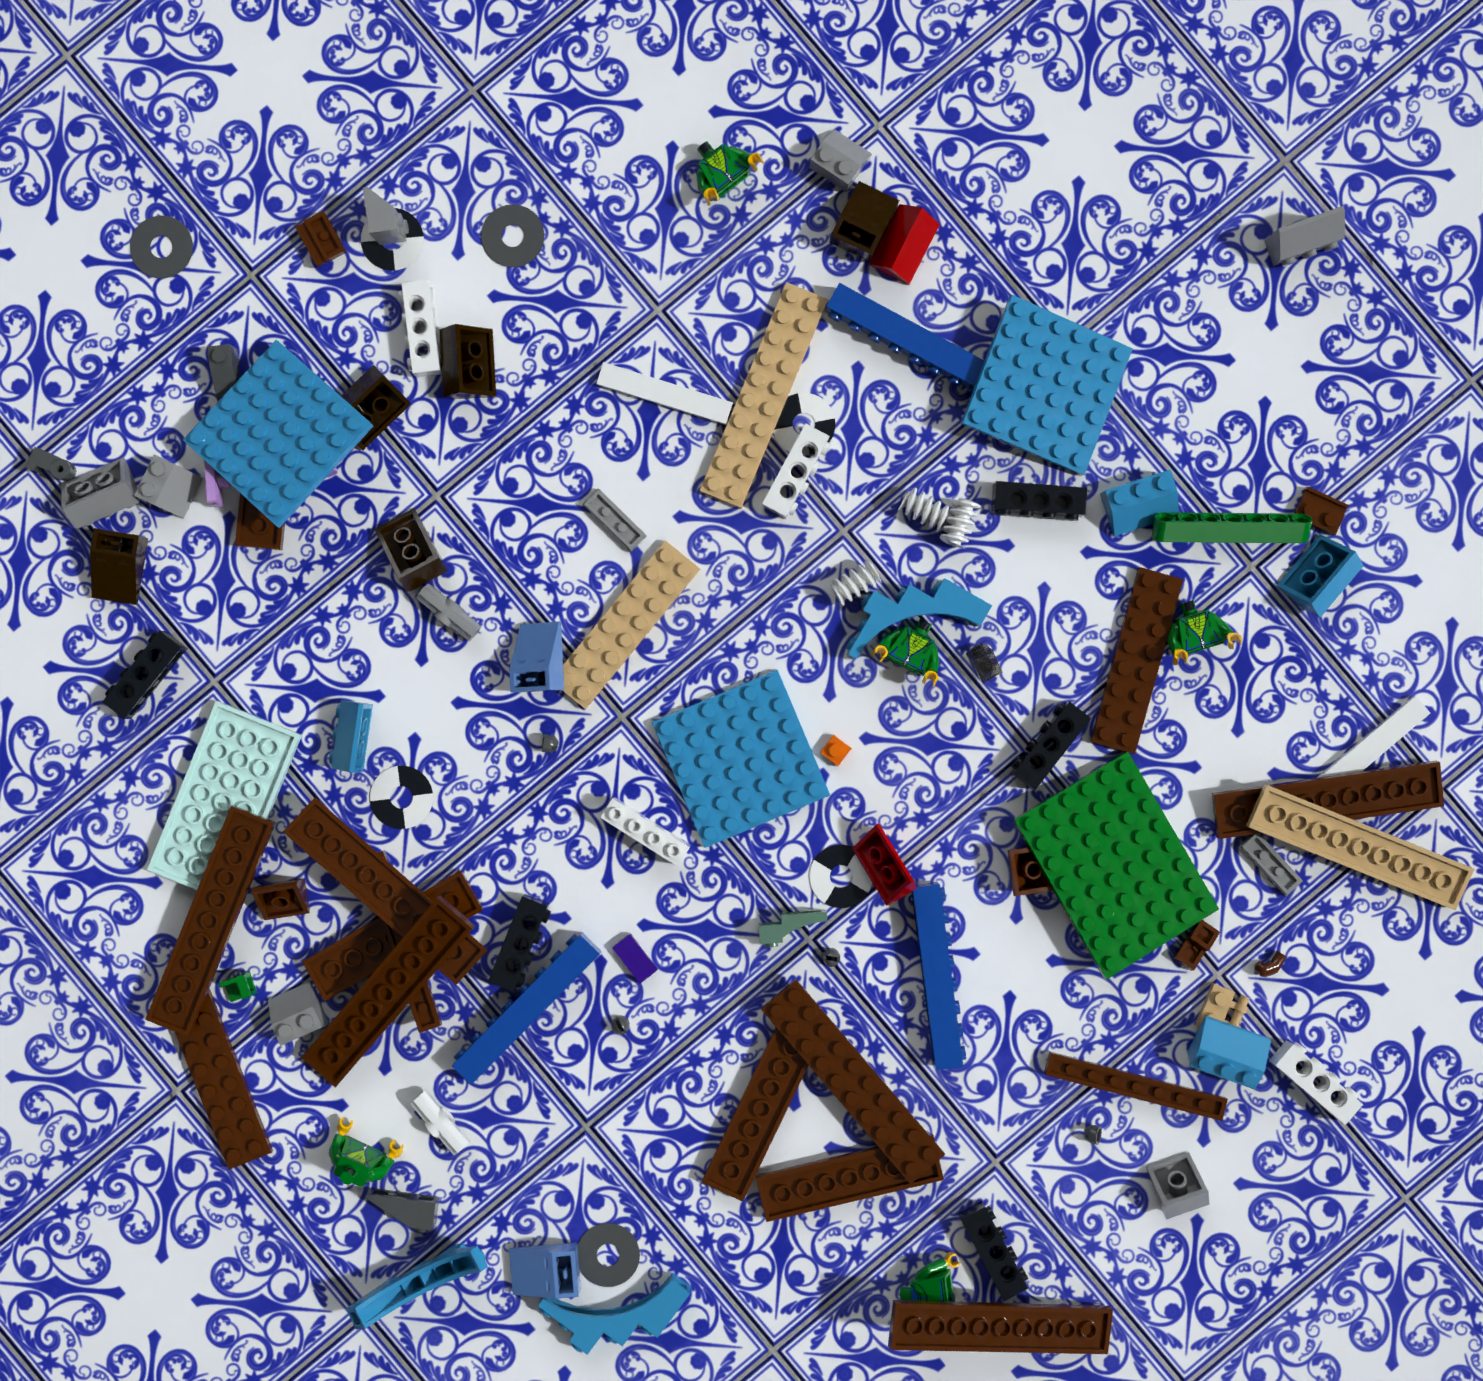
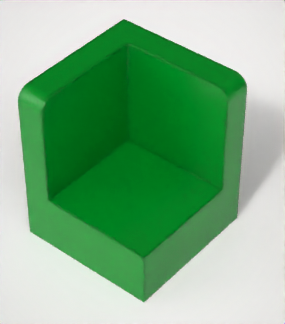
[218,972,257,1002]

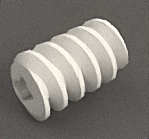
[897,487,949,532]
[939,498,981,549]
[831,560,882,606]

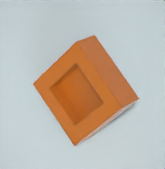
[820,735,852,766]

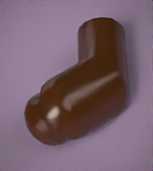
[1254,951,1287,977]

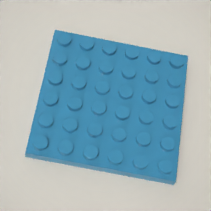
[960,295,1133,476]
[183,339,373,528]
[652,670,830,848]

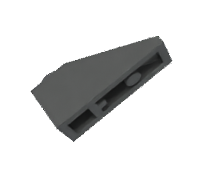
[207,344,241,402]
[367,1188,439,1232]

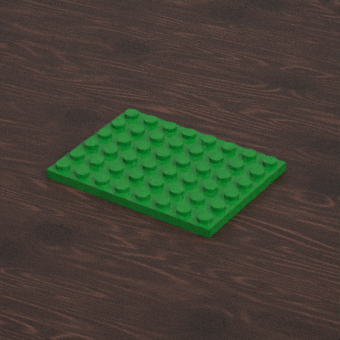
[1012,752,1219,980]

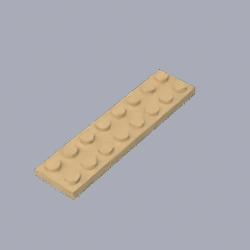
[562,540,700,709]

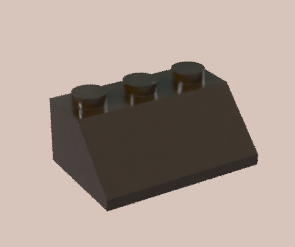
[439,324,496,399]
[341,365,411,450]

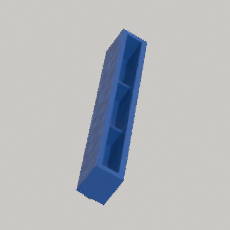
[825,283,985,394]
[911,882,966,1070]
[452,932,602,1085]

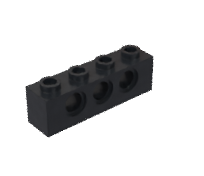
[991,481,1087,521]
[102,631,188,719]
[1010,701,1091,790]
[488,894,551,992]
[958,1201,1028,1301]

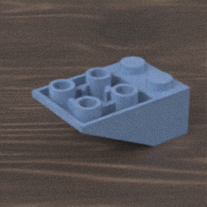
[509,621,564,692]
[509,1242,581,1299]

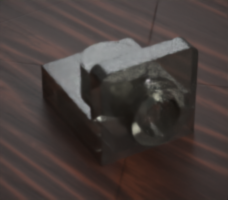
[966,643,1003,683]

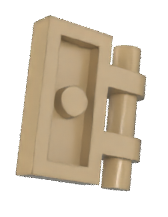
[1195,983,1250,1028]

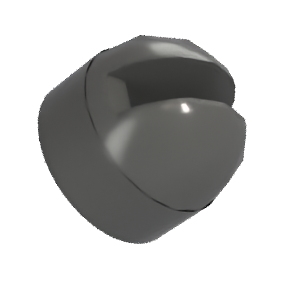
[542,734,559,753]
[822,948,840,967]
[611,1015,630,1035]
[1084,1125,1102,1145]

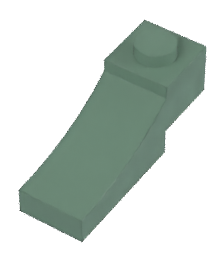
[759,910,827,947]

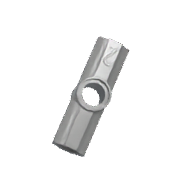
[416,583,482,641]

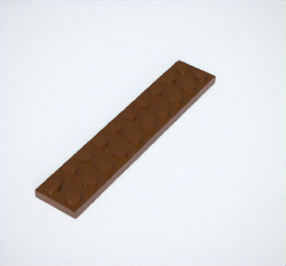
[1212,760,1444,839]
[283,798,488,985]
[145,805,276,1037]
[301,895,475,1088]
[761,978,945,1184]
[888,1300,1113,1354]

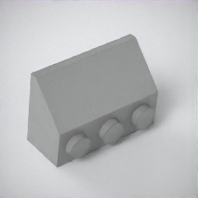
[1265,206,1345,267]
[61,457,139,529]

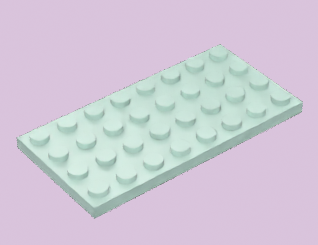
[147,701,302,890]

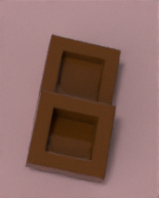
[1173,920,1220,971]

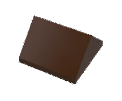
[1007,846,1053,896]
[251,878,310,920]

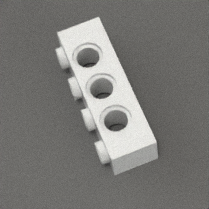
[399,280,442,377]
[762,423,831,519]
[600,797,691,867]
[1269,1040,1363,1125]

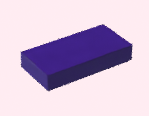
[612,933,658,984]

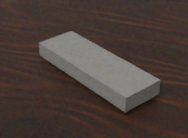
[583,488,647,552]
[1238,833,1303,896]

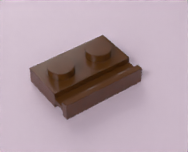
[295,211,347,268]
[1293,487,1349,536]

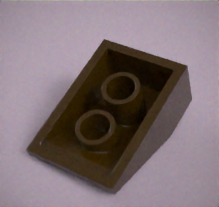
[374,508,448,592]

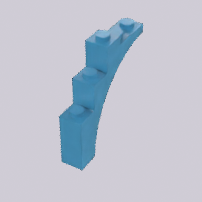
[846,578,992,659]
[346,1244,488,1330]
[538,1273,691,1355]

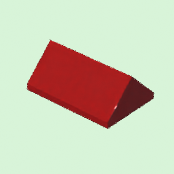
[869,204,940,285]
[852,824,917,906]

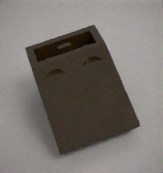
[829,181,900,262]
[90,528,148,605]

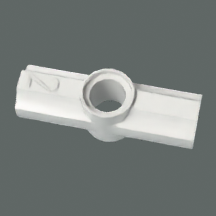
[410,1089,470,1155]

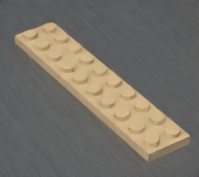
[700,282,828,509]
[1246,784,1475,910]

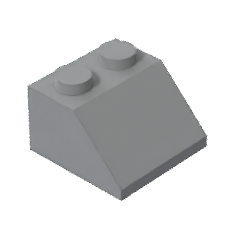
[809,129,872,192]
[363,187,409,245]
[134,455,203,518]
[268,981,329,1046]
[1146,1152,1210,1220]

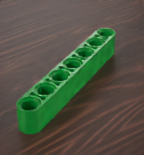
[1152,512,1313,543]

